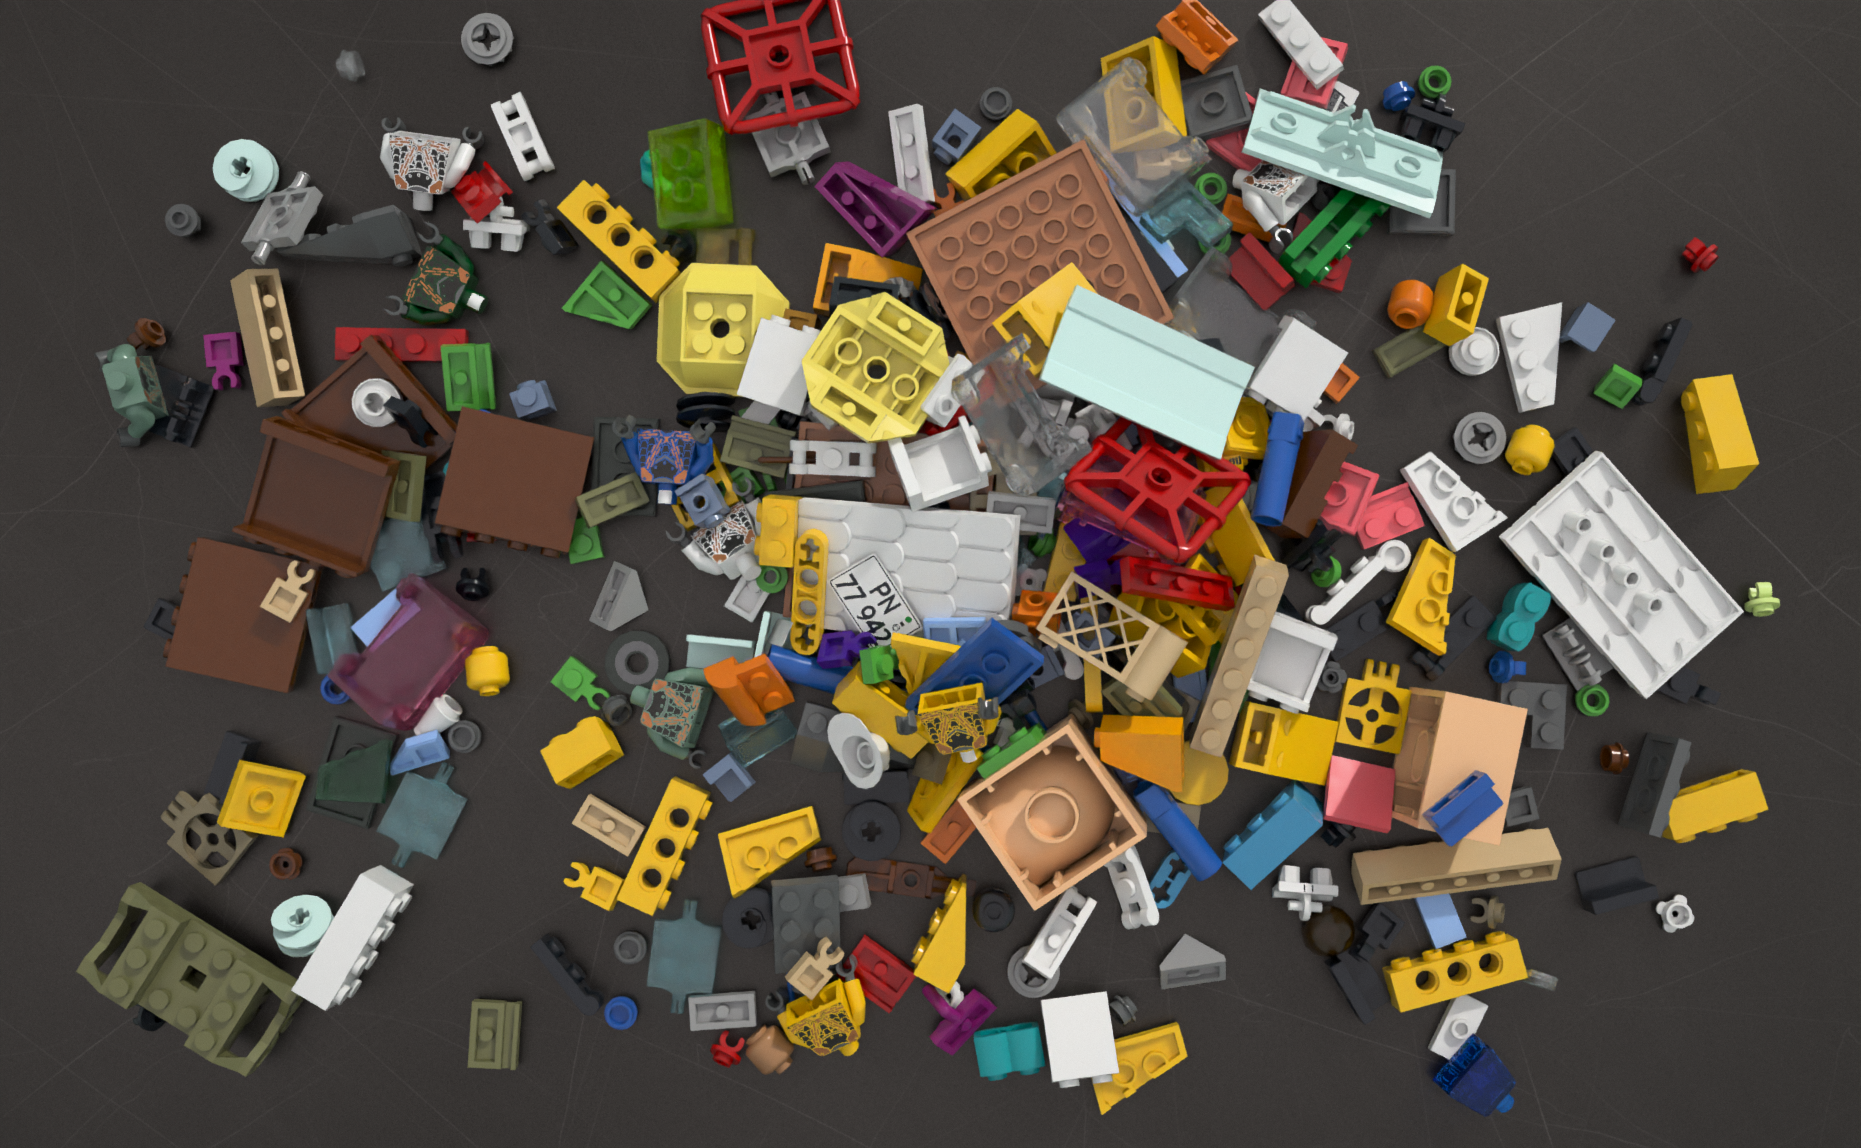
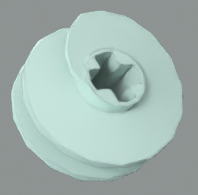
[213,139,279,202]
[271,895,334,957]

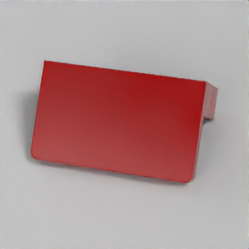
[1223,232,1295,311]

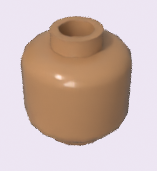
[745,1024,794,1075]

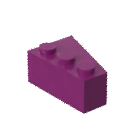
[814,161,937,258]

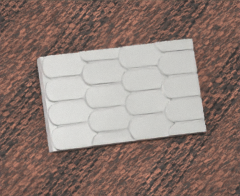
[1499,450,1744,699]
[798,497,1021,637]

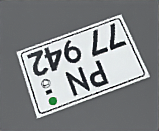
[826,552,923,648]

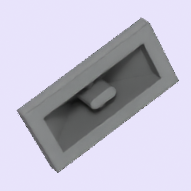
[589,561,649,631]
[1159,934,1226,990]

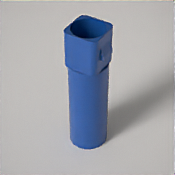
[1250,412,1305,527]
[767,644,853,694]
[1133,781,1222,881]

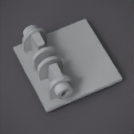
[1542,618,1614,691]

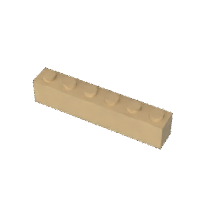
[1189,555,1289,757]
[1351,828,1562,905]

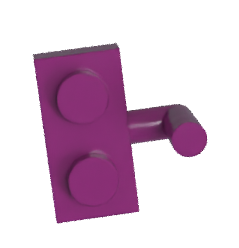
[922,984,997,1056]

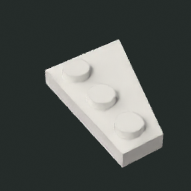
[1495,303,1562,413]
[1400,452,1508,553]

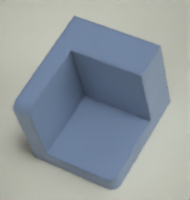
[1559,302,1615,352]
[703,752,756,802]

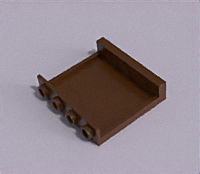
[281,335,457,471]
[435,406,594,559]
[232,416,401,578]
[163,537,324,693]

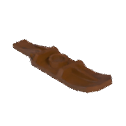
[846,856,976,899]

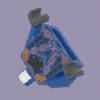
[612,415,716,505]

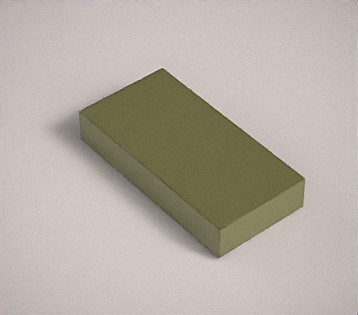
[1372,323,1446,379]

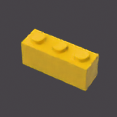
[832,660,928,759]
[1662,769,1769,843]

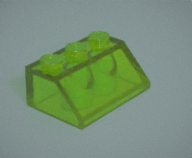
[648,118,734,229]

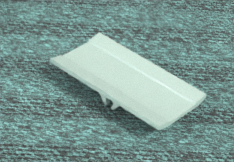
[1241,88,1443,218]
[1039,285,1255,460]

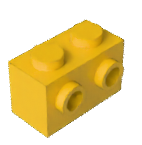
[1423,263,1489,346]
[754,494,803,568]
[540,716,624,789]

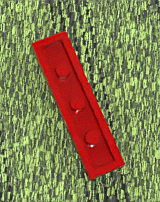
[335,327,469,363]
[1120,556,1235,612]

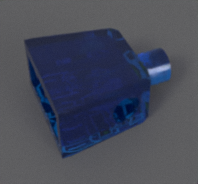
[1432,1033,1516,1117]

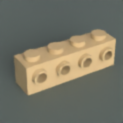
[230,269,305,408]

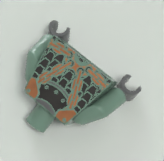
[94,344,169,448]
[630,667,714,769]

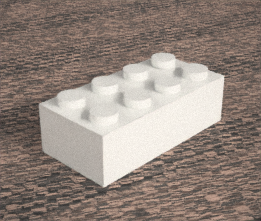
[291,865,414,1011]

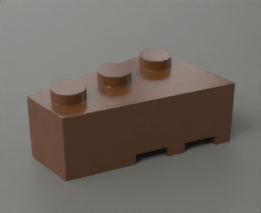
[1259,429,1358,539]

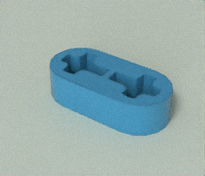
[1148,850,1191,908]

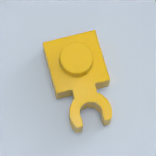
[563,862,625,911]

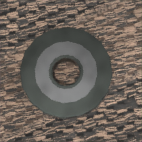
[605,631,670,695]

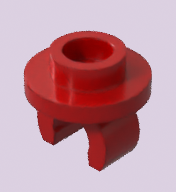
[1682,237,1719,273]
[710,1030,745,1068]

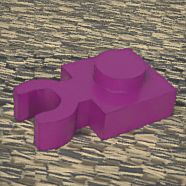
[203,332,244,391]

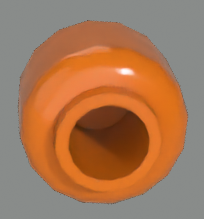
[1387,280,1434,329]

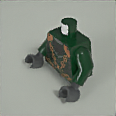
[382,222,488,326]

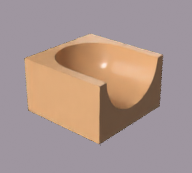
[1392,687,1528,846]
[957,713,1147,911]

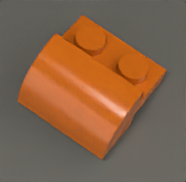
[1156,0,1238,74]
[704,653,795,726]

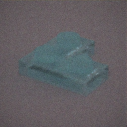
[1139,182,1233,249]

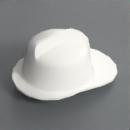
[827,713,890,789]

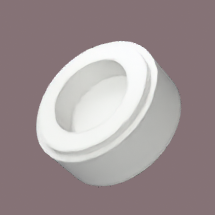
[1375,540,1411,573]

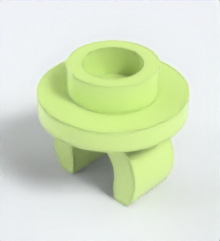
[1744,582,1780,617]

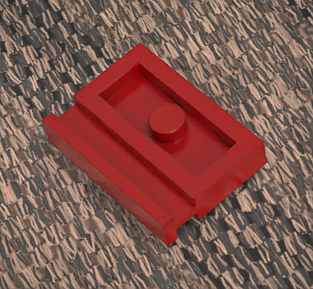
[451,161,513,224]
[836,934,916,1014]

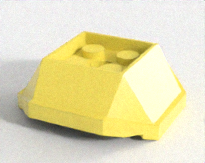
[657,263,790,397]
[801,292,949,444]

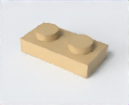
[572,794,646,857]

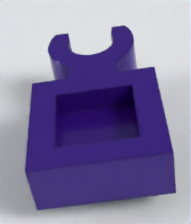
[1074,558,1124,599]
[817,630,877,669]

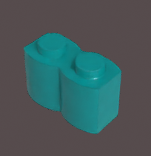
[1486,583,1551,652]
[973,1021,1046,1081]

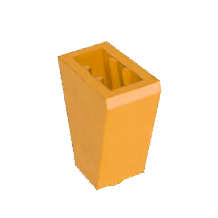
[1094,715,1185,792]

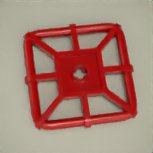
[700,0,861,135]
[1064,417,1251,563]

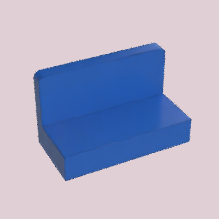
[1422,770,1503,846]

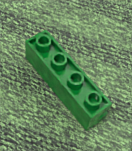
[1277,188,1391,288]

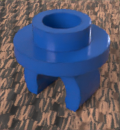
[1489,651,1526,684]

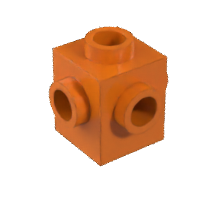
[1012,590,1062,637]

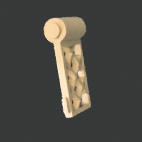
[1036,571,1188,703]

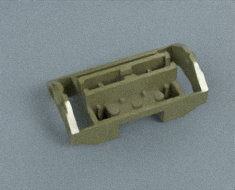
[76,882,304,1077]

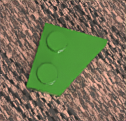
[562,261,652,329]

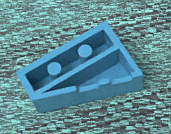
[1222,779,1323,890]

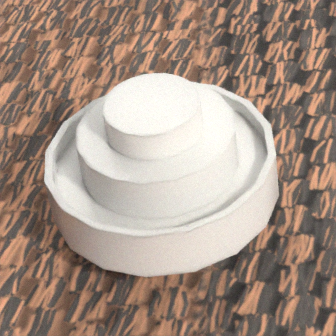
[1448,327,1500,376]
[352,379,403,427]

